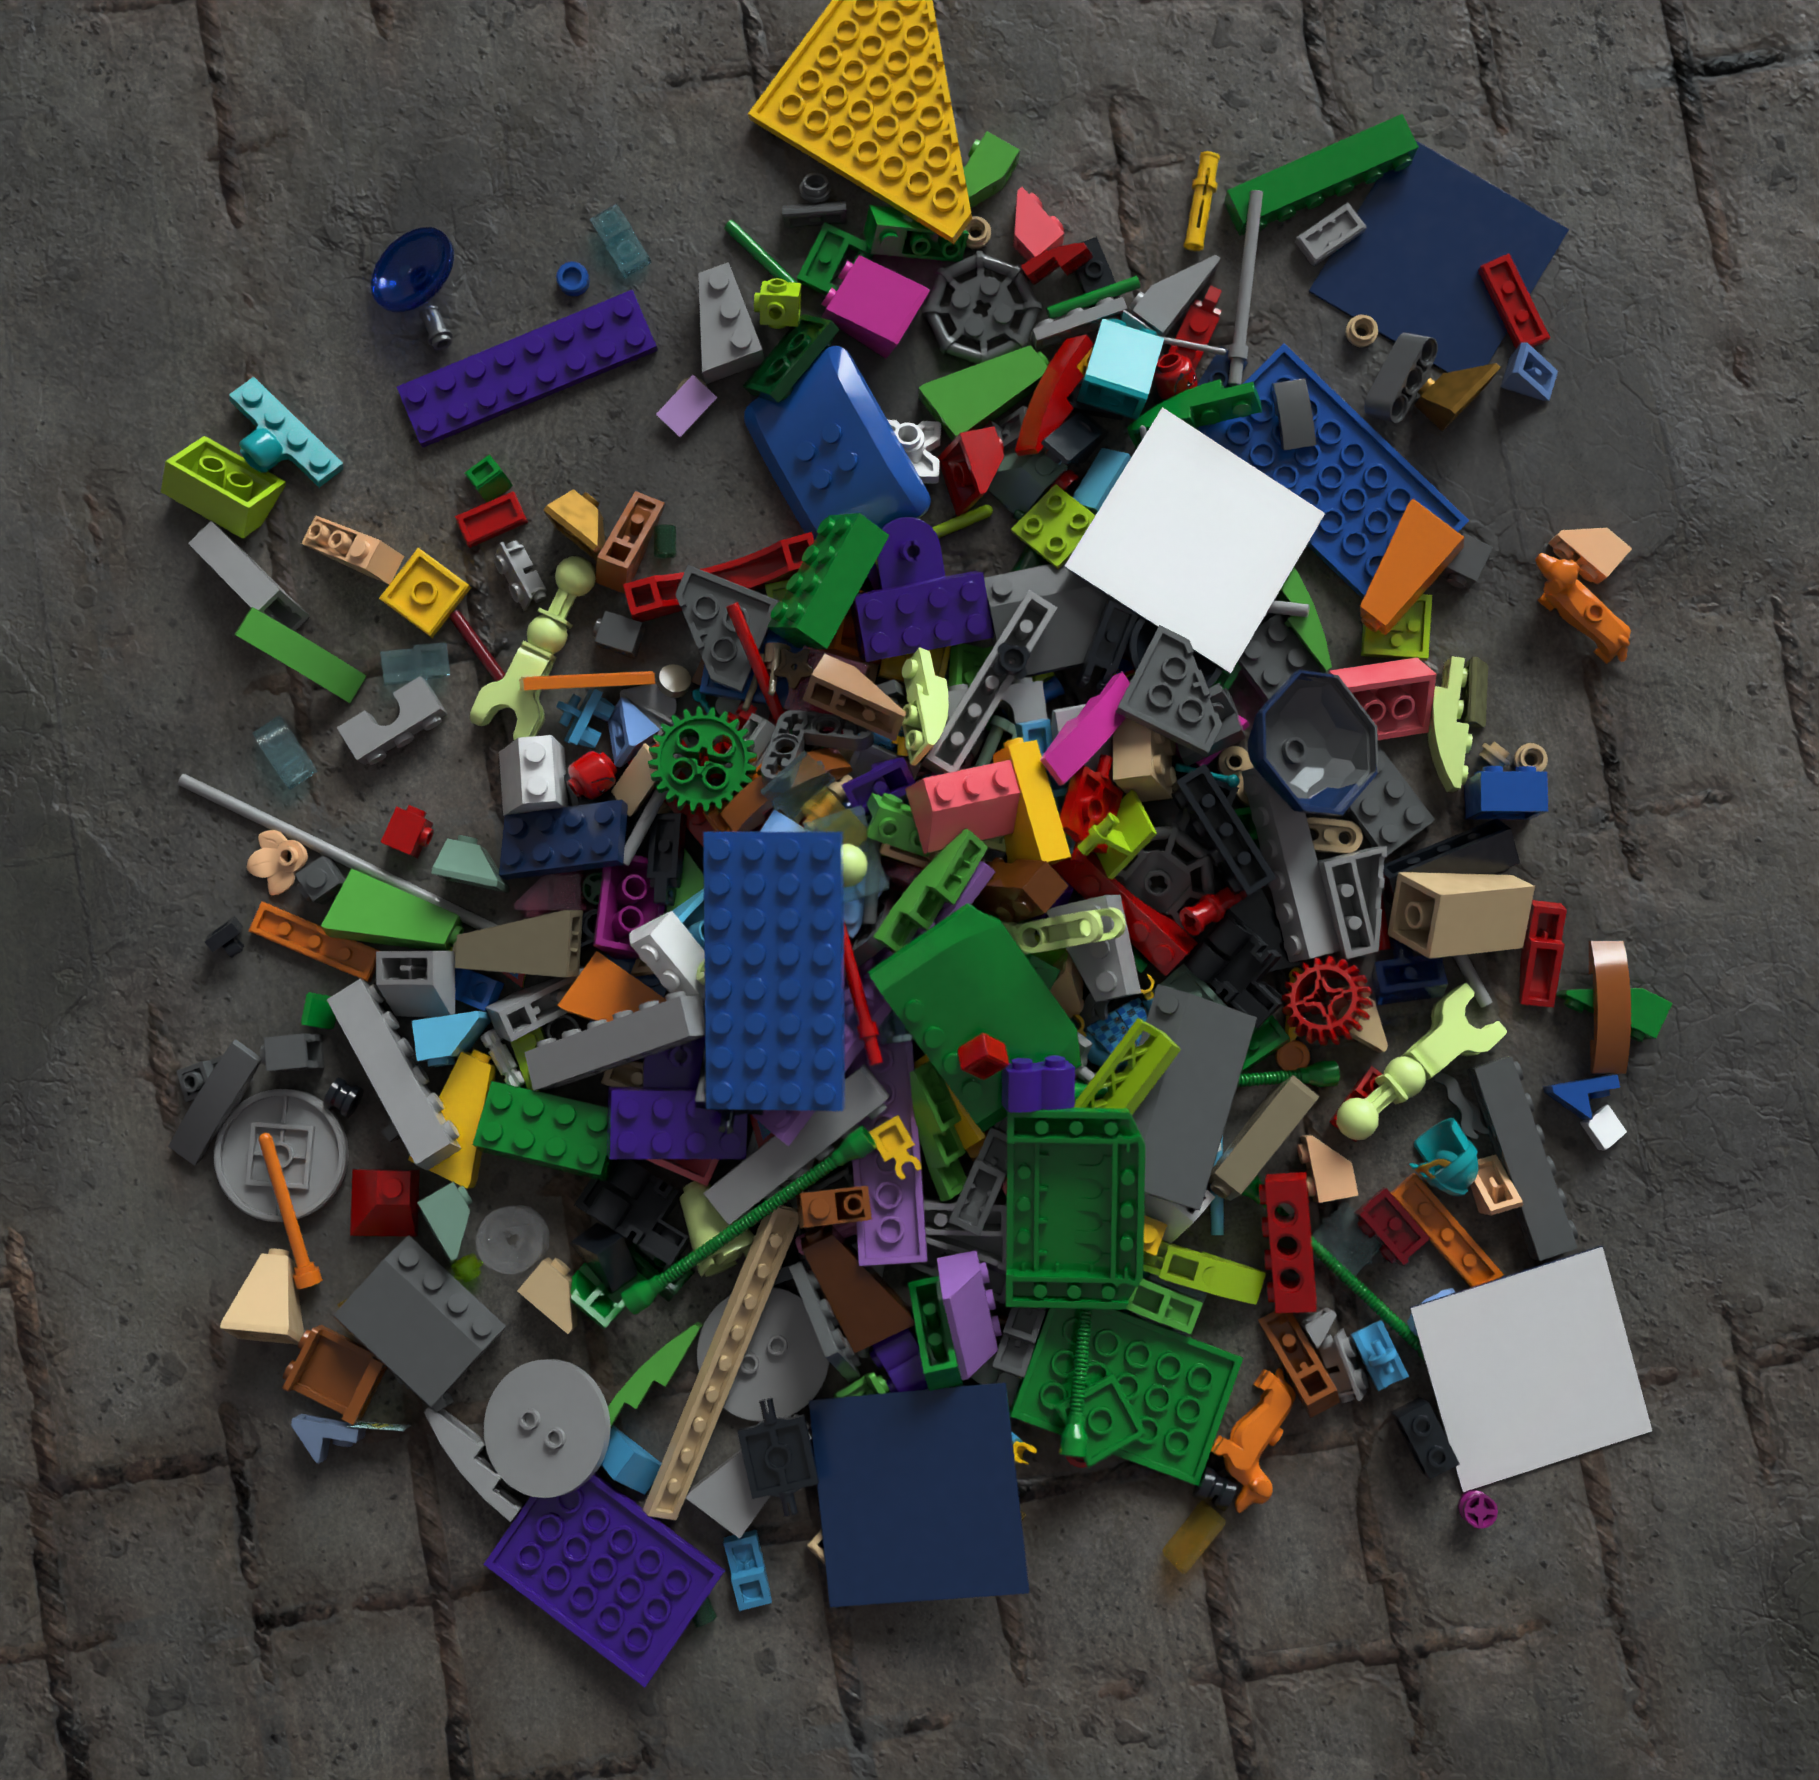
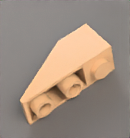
[301,516,405,584]

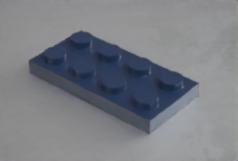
[499,799,628,880]

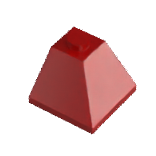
[938,426,1005,516]
[350,1169,420,1236]

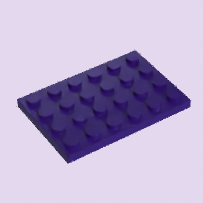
[484,1473,726,1687]

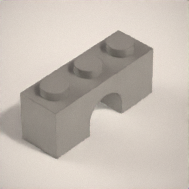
[337,676,447,765]
[945,677,1048,725]

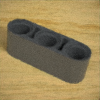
[1364,332,1438,423]

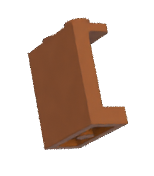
[282,1325,387,1425]

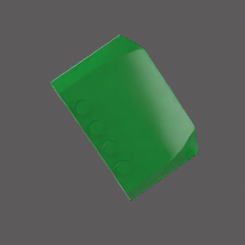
[868,903,1081,1132]
[1006,1108,1146,1310]

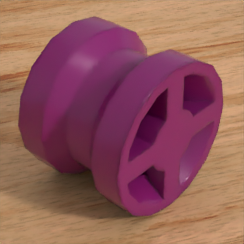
[1458,1490,1498,1529]

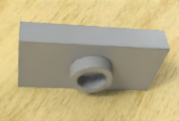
[1295,202,1367,267]

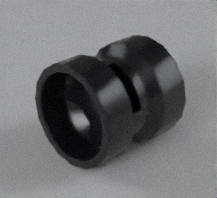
[1193,1466,1238,1512]

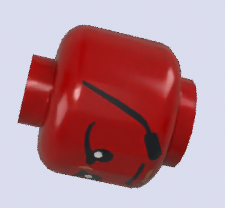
[1153,353,1198,401]
[567,751,617,800]

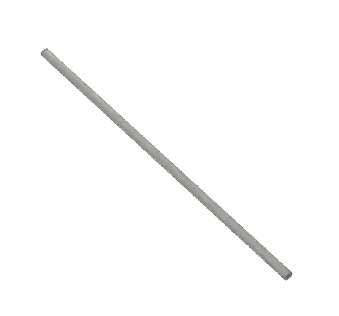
[178,774,585,969]

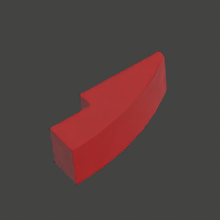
[1519,900,1567,1008]

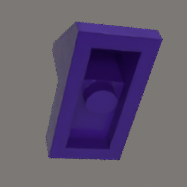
[842,757,916,817]

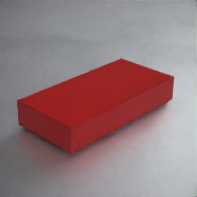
[455,491,528,548]

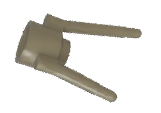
[743,642,798,711]

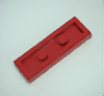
[1478,254,1550,349]

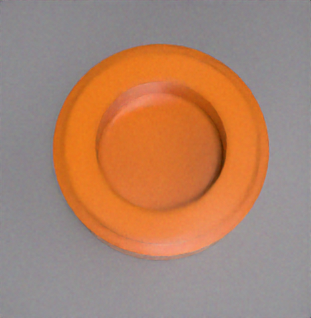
[1275,1040,1310,1071]

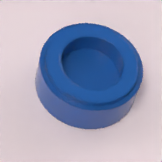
[556,262,590,296]

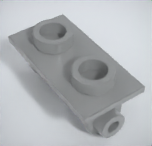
[494,541,547,611]
[1318,1328,1368,1403]

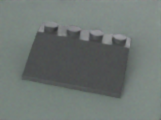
[333,1235,506,1408]

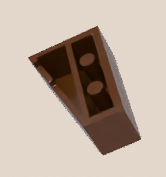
[971,857,1068,923]

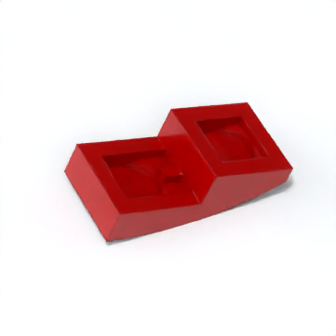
[1021,243,1093,285]

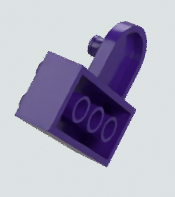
[850,517,994,662]
[607,1037,747,1159]

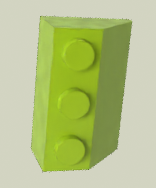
[161,436,286,539]

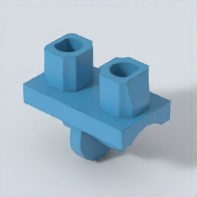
[556,688,615,748]
[1350,1320,1409,1391]

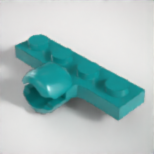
[229,377,343,488]

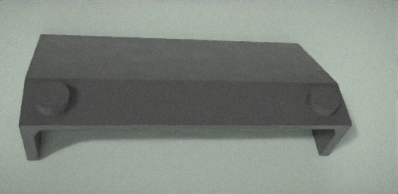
[984,560,1141,680]
[1132,984,1257,1211]

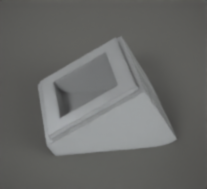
[1300,1308,1337,1349]

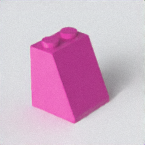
[821,255,930,359]

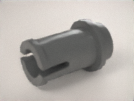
[419,306,452,350]

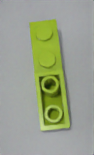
[1143,1240,1266,1305]

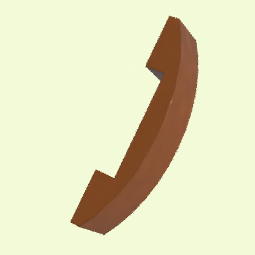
[721,748,853,832]
[1589,941,1631,1074]

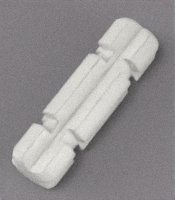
[481,1029,525,1087]

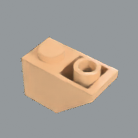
[1548,528,1632,585]
[1297,1135,1359,1203]

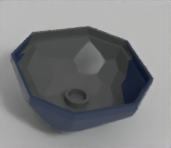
[1248,670,1379,816]

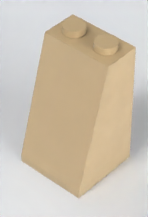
[1387,872,1535,959]

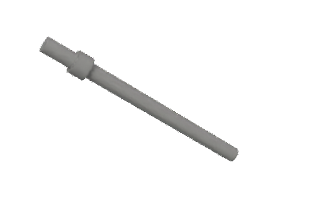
[1228,190,1263,386]

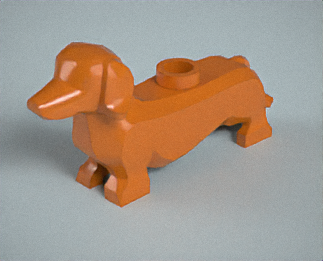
[1535,553,1631,664]
[1211,1368,1296,1514]

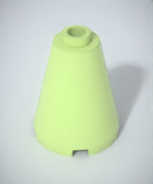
[680,1181,755,1277]

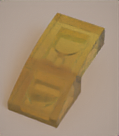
[800,786,868,847]

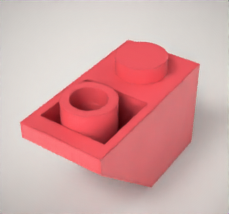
[1013,187,1065,261]

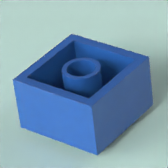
[1464,766,1548,820]

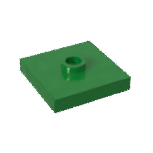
[1054,1373,1147,1468]

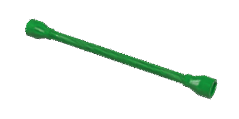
[1075,1060,1340,1101]
[621,1126,877,1315]
[1241,1175,1426,1364]
[1059,1309,1093,1458]

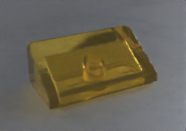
[1162,1501,1226,1575]

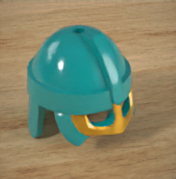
[1409,1118,1479,1197]

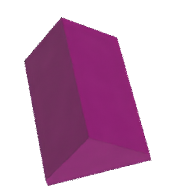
[593,855,665,959]

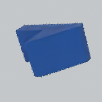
[1543,1074,1620,1120]

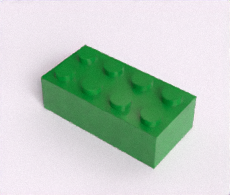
[767,513,889,649]
[472,1081,614,1182]

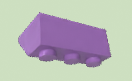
[937,1250,1002,1380]

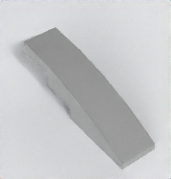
[424,1407,525,1522]

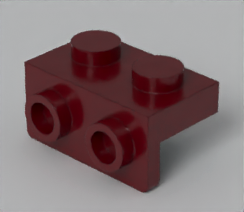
[1354,1187,1430,1266]

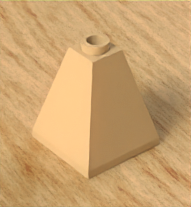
[220,1248,304,1345]

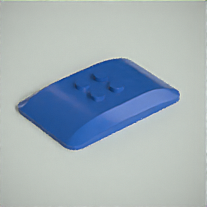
[744,346,931,541]

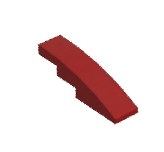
[1015,335,1094,456]

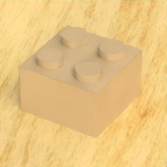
[1113,718,1177,802]

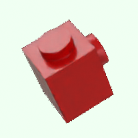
[381,805,434,858]

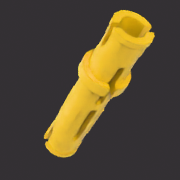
[1183,151,1220,251]

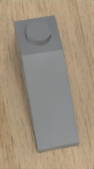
[1129,255,1221,337]
[485,968,584,1042]

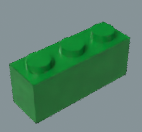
[908,1276,963,1391]

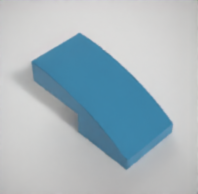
[723,1530,772,1611]

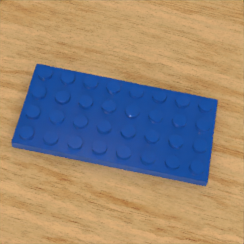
[1199,343,1469,599]
[703,832,845,1111]

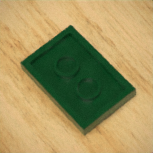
[743,314,840,403]

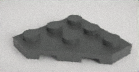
[675,565,779,694]
[1116,625,1222,757]
[789,1262,862,1383]

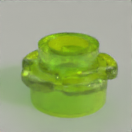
[451,1253,483,1283]

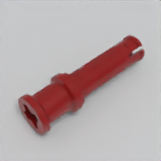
[1179,886,1264,936]

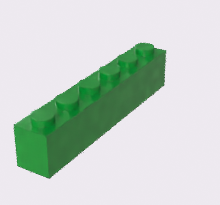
[1224,114,1419,236]

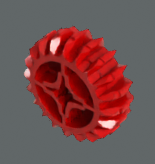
[1281,956,1373,1046]

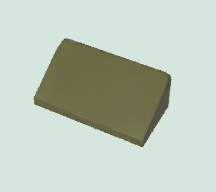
[1461,657,1488,728]

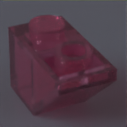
[515,871,586,918]

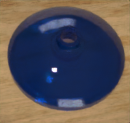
[371,227,454,312]

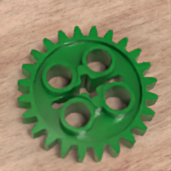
[648,706,757,815]

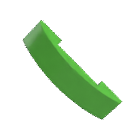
[235,607,366,703]

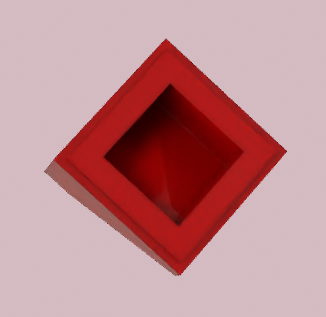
[958,1033,1009,1080]

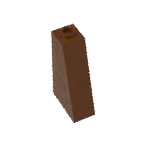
[801,1225,915,1353]

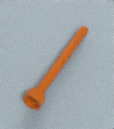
[259,1133,323,1289]

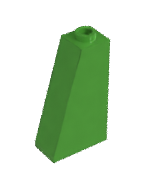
[919,345,1049,441]
[321,868,464,951]

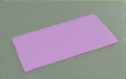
[656,375,717,437]

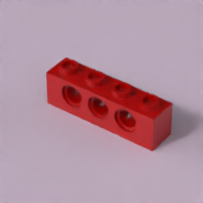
[1259,1172,1317,1313]

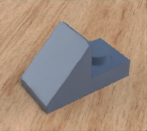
[291,1414,366,1464]

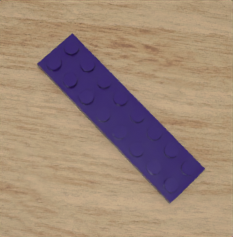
[397,290,658,448]

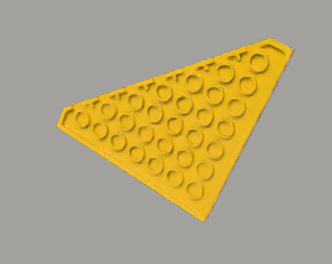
[748,0,973,244]

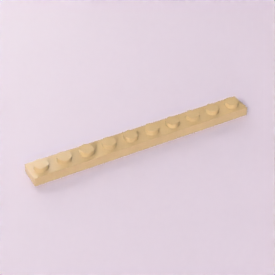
[643,1205,799,1520]

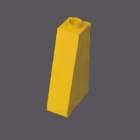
[993,738,1071,866]
[408,1049,497,1189]

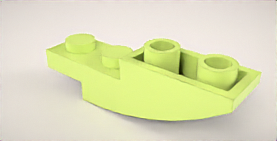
[902,648,949,766]
[1427,656,1473,793]

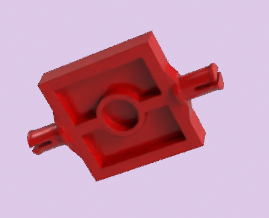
[1060,754,1124,865]

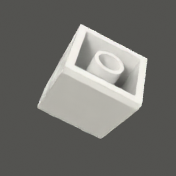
[499,735,569,817]

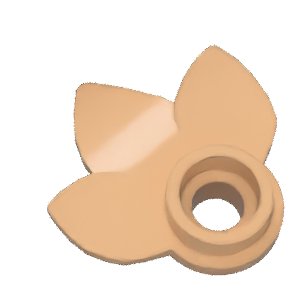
[246,830,308,895]

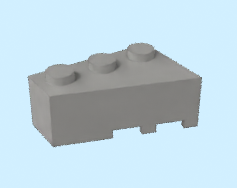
[698,262,765,384]

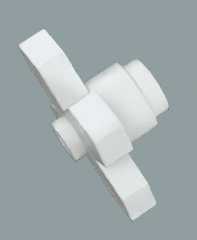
[888,420,941,484]

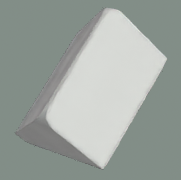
[1580,1104,1627,1151]

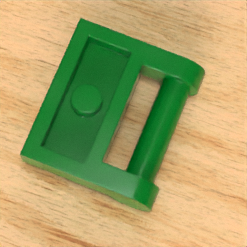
[797,222,874,296]

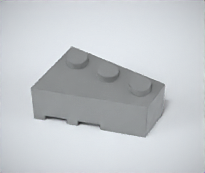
[1318,846,1387,959]
[1046,895,1141,1002]
[923,1195,1007,1271]

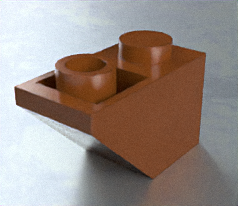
[796,1185,872,1228]

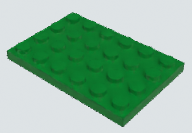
[1009,1308,1243,1486]

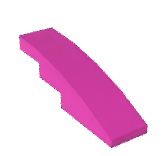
[1040,672,1130,786]

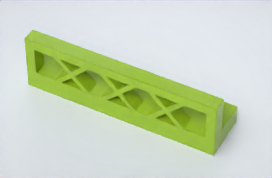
[1073,1018,1181,1115]

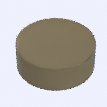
[657,664,691,698]

